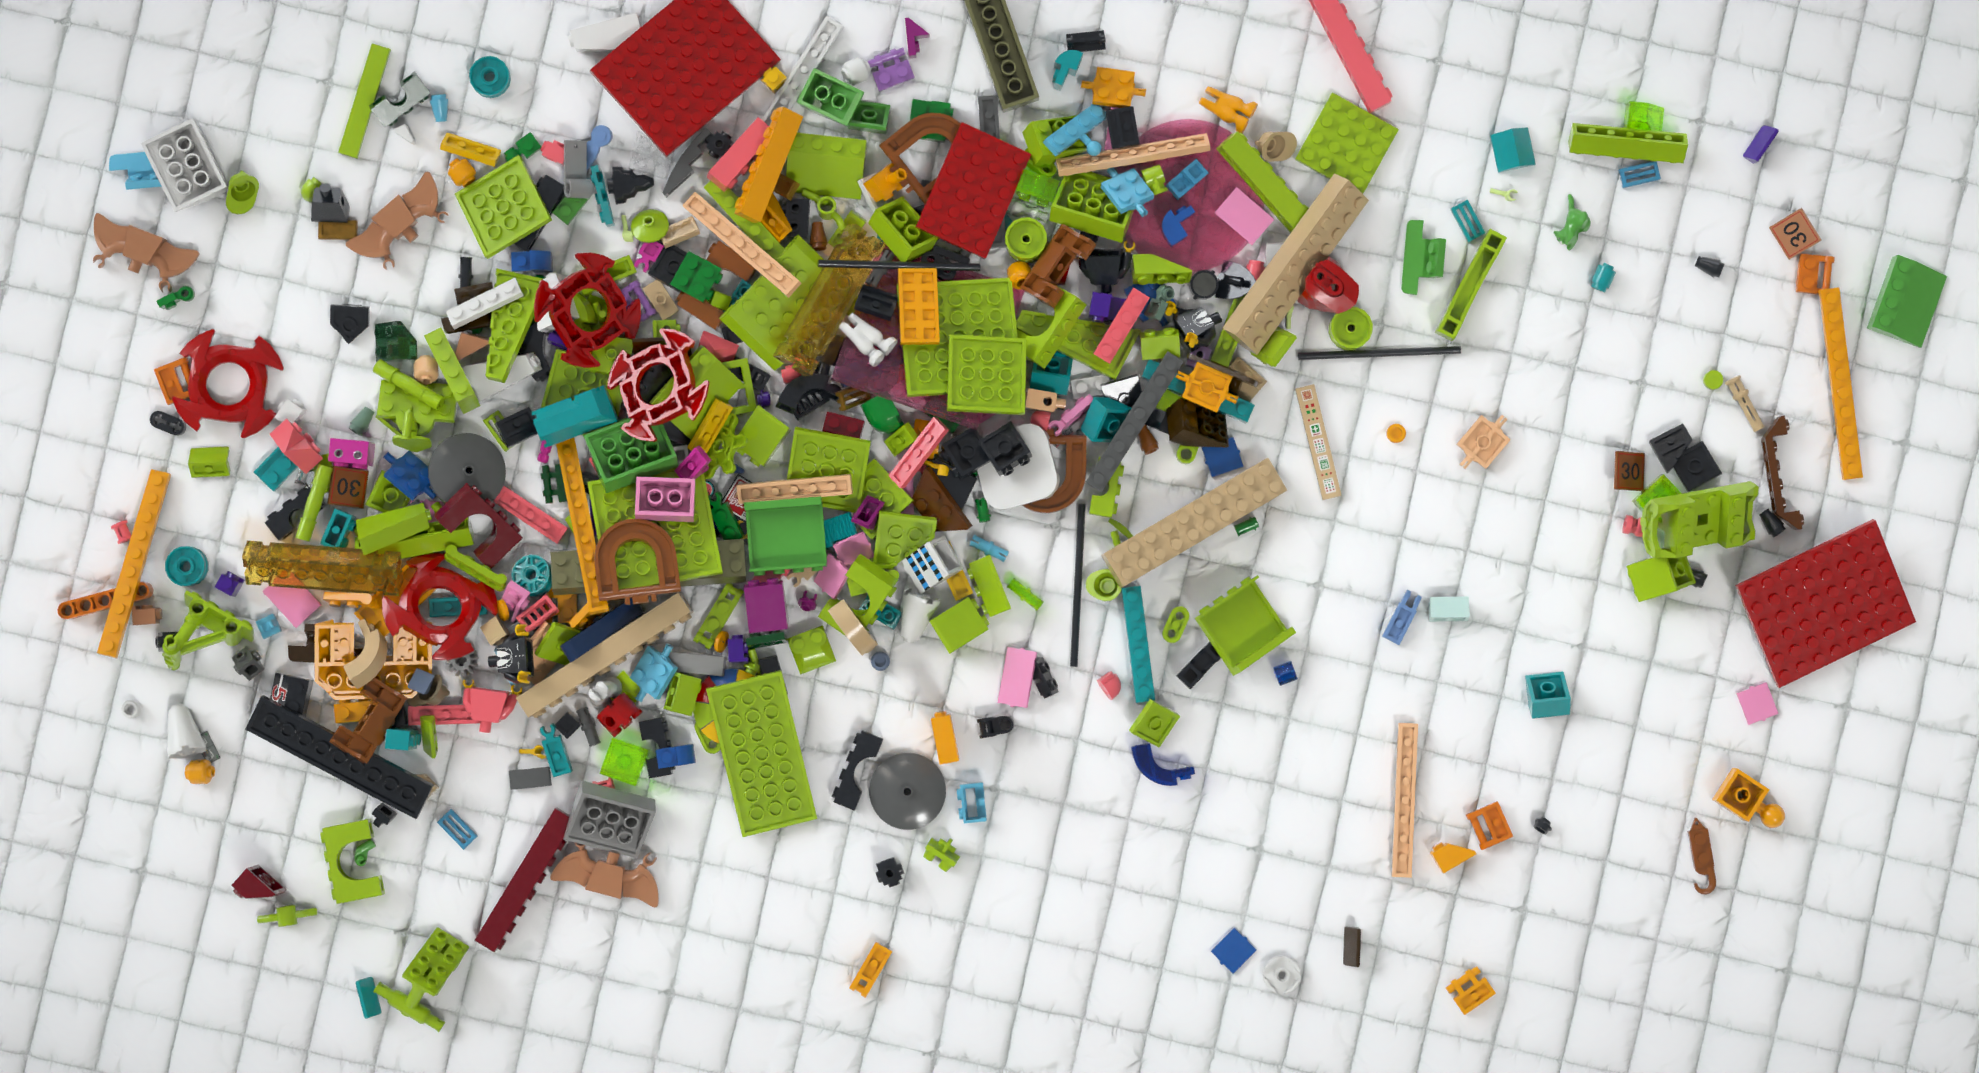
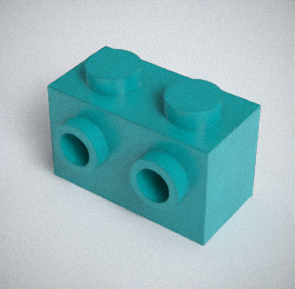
[320,509,356,552]

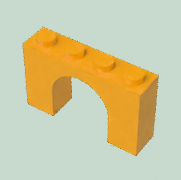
[931,711,960,765]

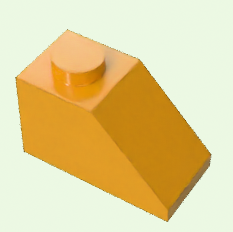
[1430,842,1477,874]

